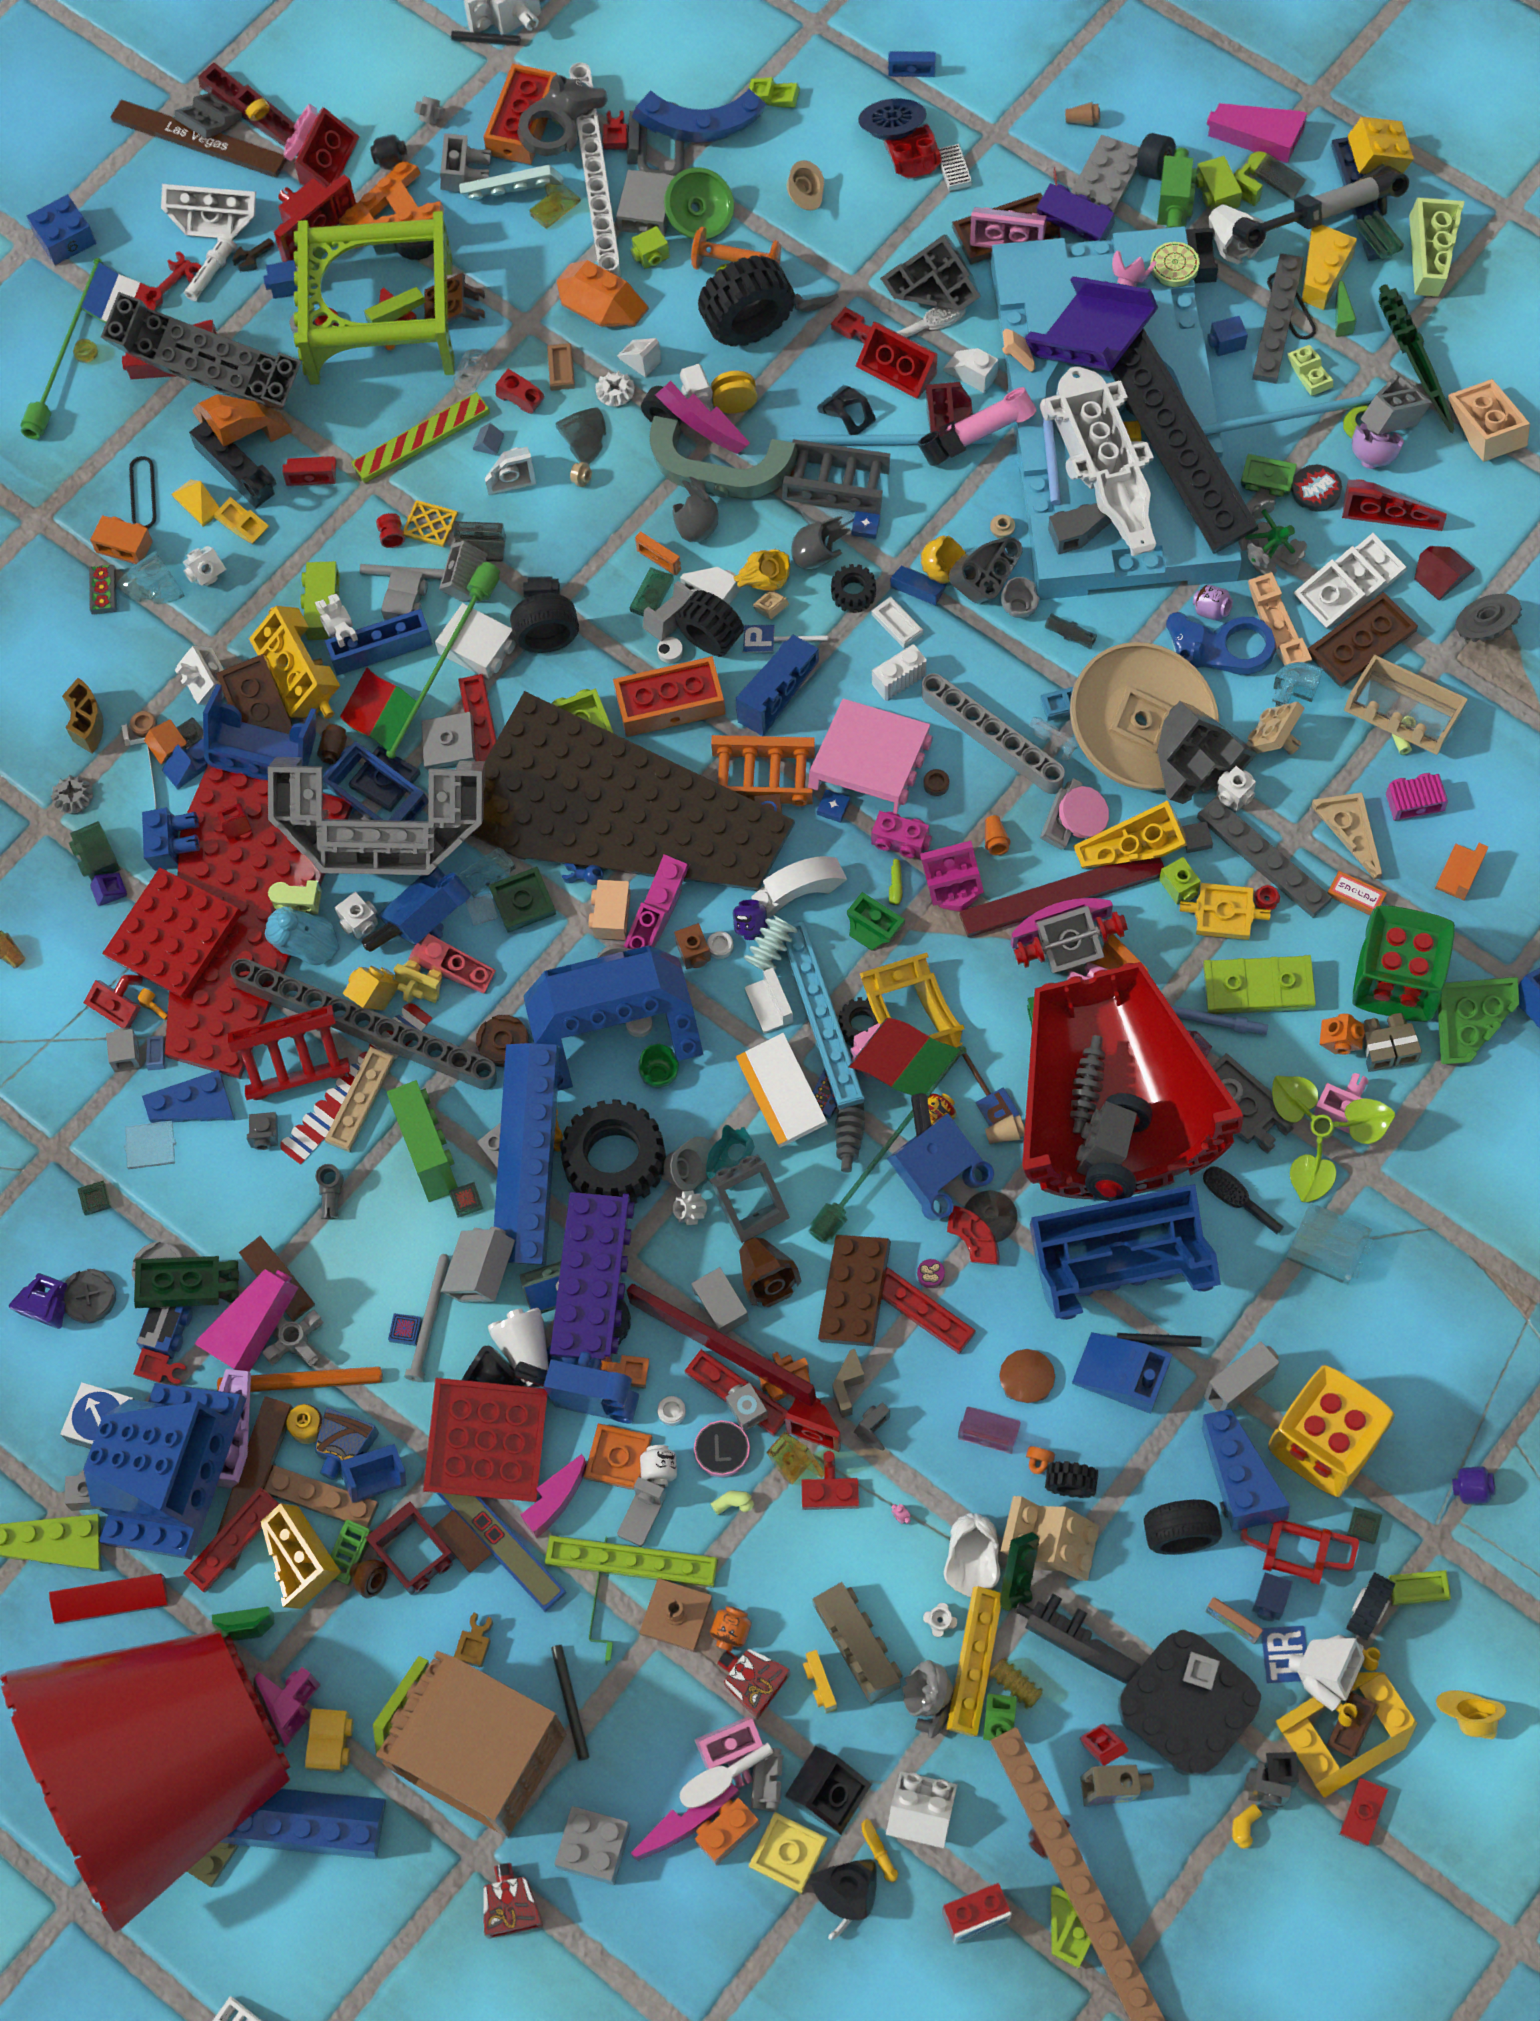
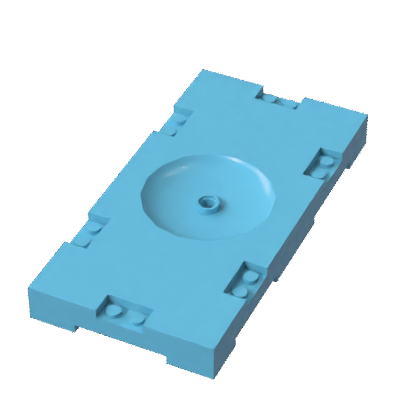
[991,226,1242,600]

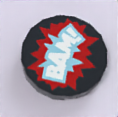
[1291,464,1342,512]

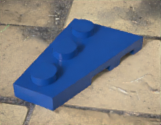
[142,1070,235,1123]

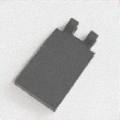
[1212,1053,1294,1154]

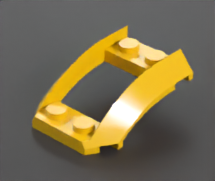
[860,952,965,1054]
[1276,1672,1418,1798]

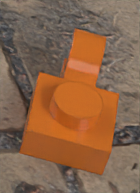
[600,1355,649,1388]

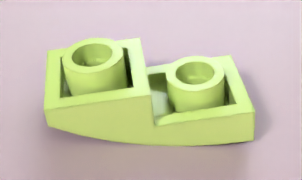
[1288,345,1333,396]

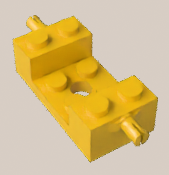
[249,606,340,719]

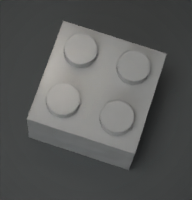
[554,1806,631,1885]

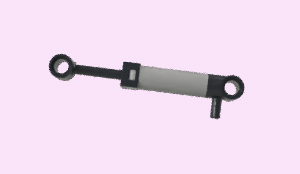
[1232,166,1409,249]

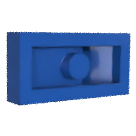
[162,739,208,790]

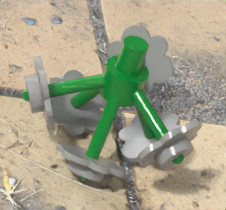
[1238,500,1307,574]

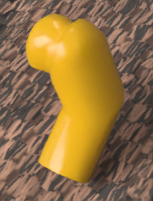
[1232,1803,1262,1849]

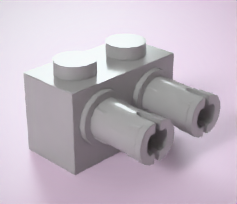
[440,133,491,192]

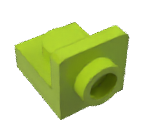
[1234,163,1263,207]

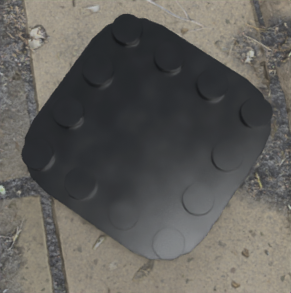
[1118,1630,1261,1776]

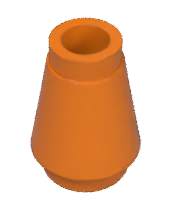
[985,815,1011,855]

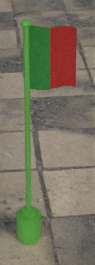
[340,562,500,759]

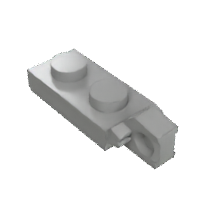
[1040,778,1083,850]

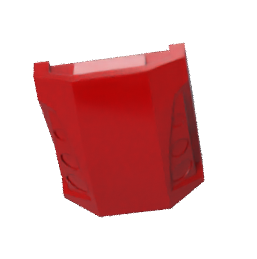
[883,124,942,179]

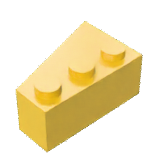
[1302,225,1357,310]
[261,1503,341,1609]

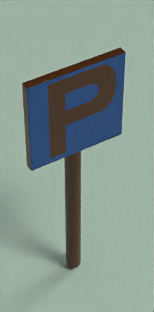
[961,1047,1020,1126]

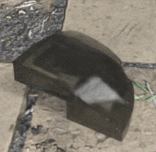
[556,407,606,464]

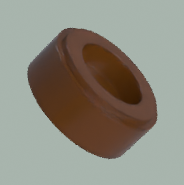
[924,769,949,796]

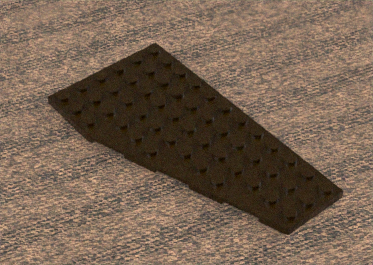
[470,691,795,891]

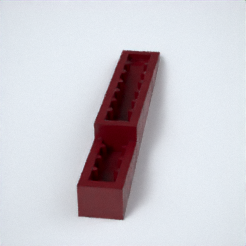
[198,62,308,156]

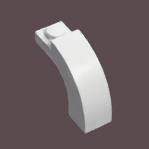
[751,856,847,919]

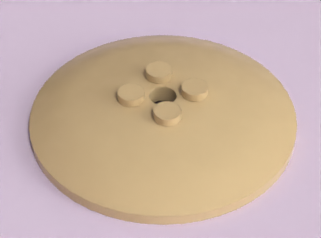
[1070,642,1219,790]

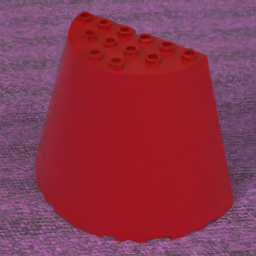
[0,1630,291,1933]

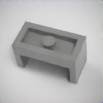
[643,581,694,642]
[691,1267,749,1335]

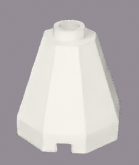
[1209,204,1266,264]

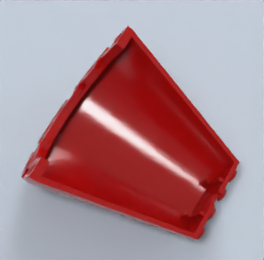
[1022,962,1243,1199]

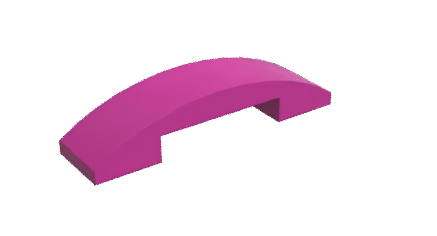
[1011,898,1113,949]

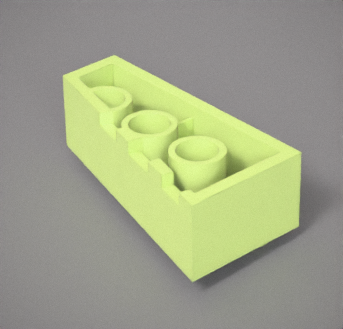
[1409,197,1465,297]

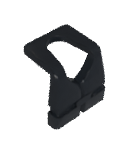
[817,385,876,435]

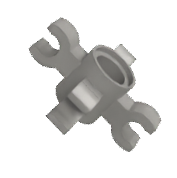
[262,1310,324,1367]

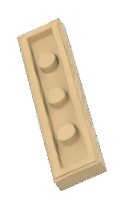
[325,1047,395,1153]

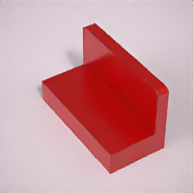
[282,456,336,486]

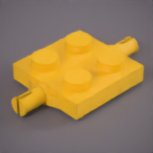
[1179,883,1271,940]

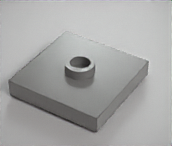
[422,712,476,770]

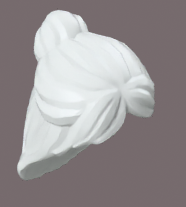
[944,1513,1001,1598]

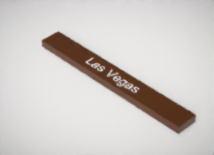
[110,99,287,178]

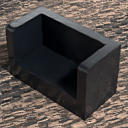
[1185,228,1218,283]

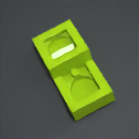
[748,77,800,107]

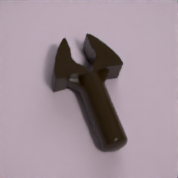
[232,238,274,272]

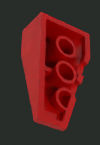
[1342,479,1447,531]

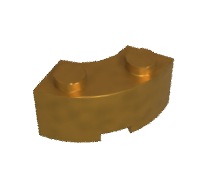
[62,678,104,754]

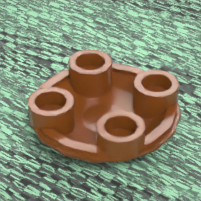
[999,1349,1055,1403]

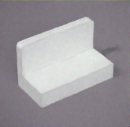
[745,968,793,1033]

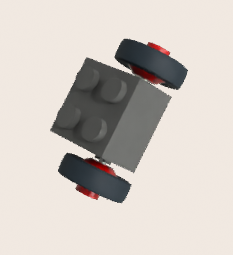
[1075,1093,1152,1201]

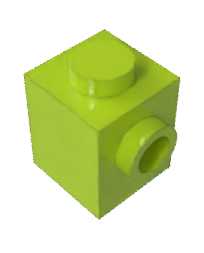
[630,226,670,269]
[1159,857,1201,905]

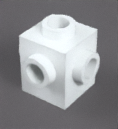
[183,546,226,586]
[1216,766,1256,813]
[335,892,378,939]

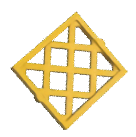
[403,500,458,547]

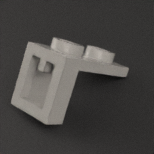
[617,1477,666,1546]

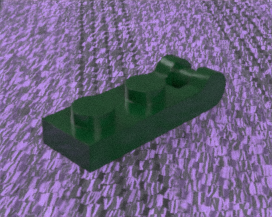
[1000,1532,1040,1611]

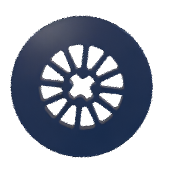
[858,98,926,140]

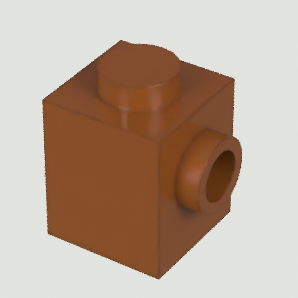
[674,923,711,969]

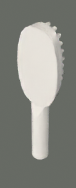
[897,306,966,338]
[680,1743,774,1808]

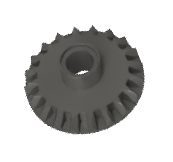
[1455,594,1522,642]

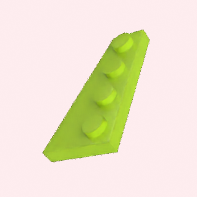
[0,1514,101,1572]

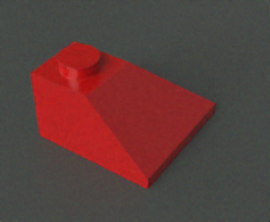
[785,1398,841,1452]

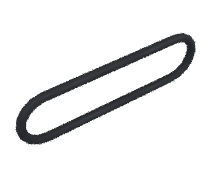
[1267,272,1316,340]
[129,456,156,529]

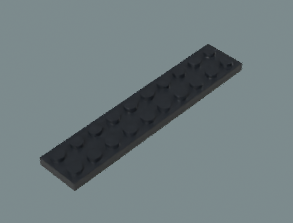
[1109,328,1259,554]

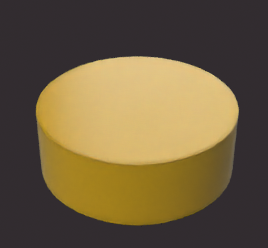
[246,98,270,121]

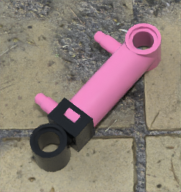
[918,387,1037,466]

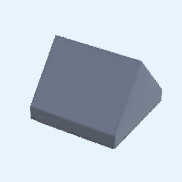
[473,423,504,455]

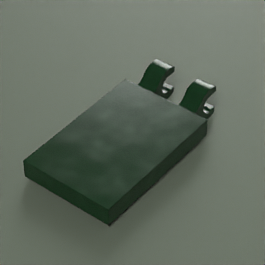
[134,1256,239,1308]

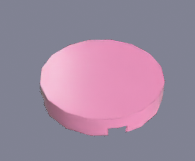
[1059,786,1109,839]

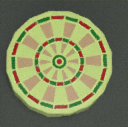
[1150,242,1200,287]

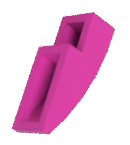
[520,1454,587,1539]

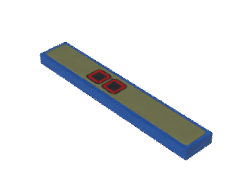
[436,1493,566,1612]

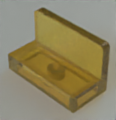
[766,1431,825,1485]

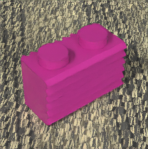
[1386,773,1448,821]

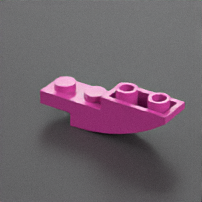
[624,854,690,949]

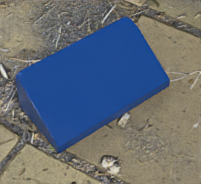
[890,565,947,606]

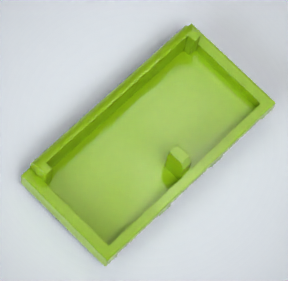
[1203,955,1316,1014]

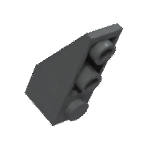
[1048,503,1112,554]

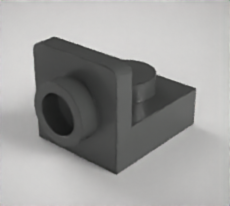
[247,1112,278,1150]

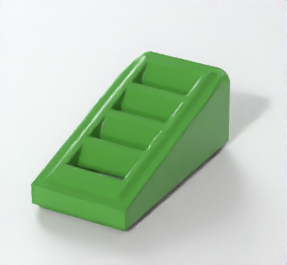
[330,1519,372,1586]

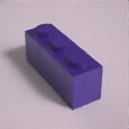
[1037,183,1115,241]

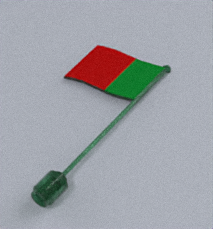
[808,1018,967,1244]

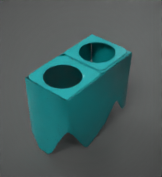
[706,1125,755,1191]

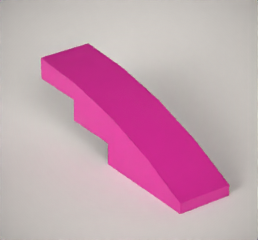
[655,381,750,454]
[631,1783,740,1861]

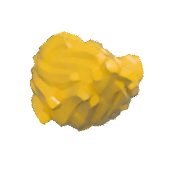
[734,549,791,591]

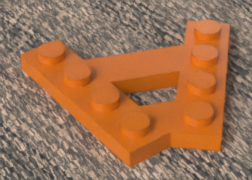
[338,161,444,249]

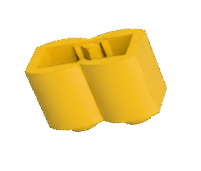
[305,1708,354,1773]

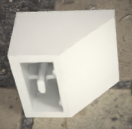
[886,1771,957,1848]

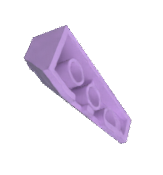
[217,1369,251,1489]

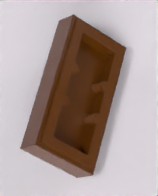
[1327,1692,1379,1759]

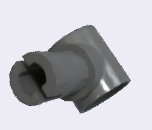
[315,1164,344,1219]

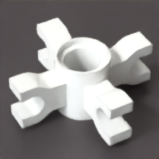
[315,594,358,648]

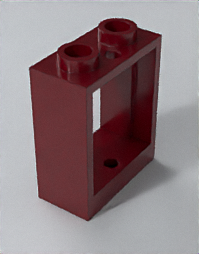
[365,1501,455,1595]

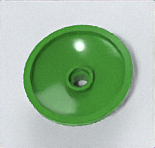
[664,167,734,240]

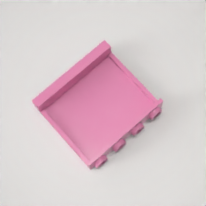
[808,699,933,814]

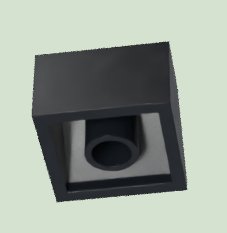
[784,1746,872,1835]

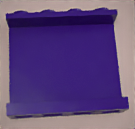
[1025,276,1159,371]

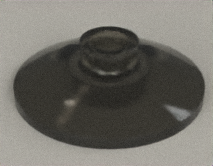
[964,1190,1017,1242]

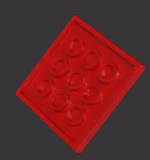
[102,867,243,1000]
[423,1378,547,1502]

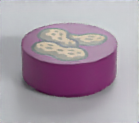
[917,1259,945,1288]

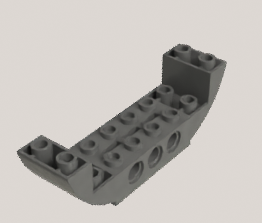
[101,292,302,409]

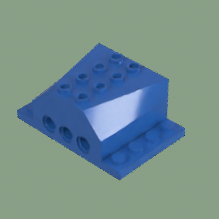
[83,1383,247,1560]

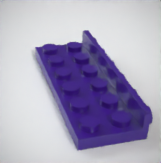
[550,1192,635,1362]

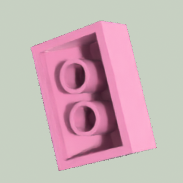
[970,207,1047,248]

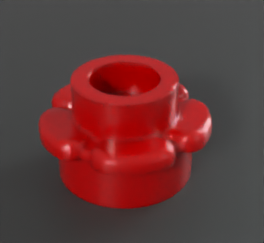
[1254,885,1280,910]

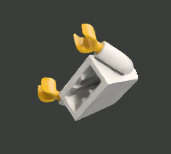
[1289,1635,1381,1727]

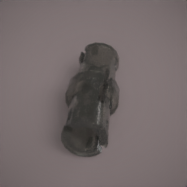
[1045,613,1097,649]

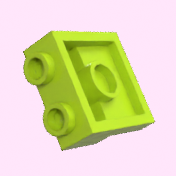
[552,688,614,733]

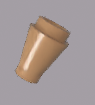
[1065,102,1100,126]

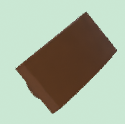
[432,1510,492,1573]

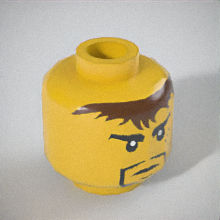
[286,1404,323,1444]

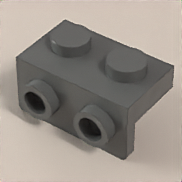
[1244,1761,1291,1810]

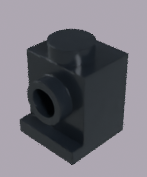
[1264,1752,1299,1788]

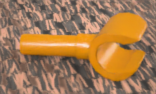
[138,988,167,1020]

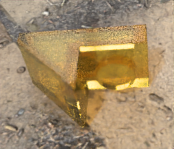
[529,184,581,229]

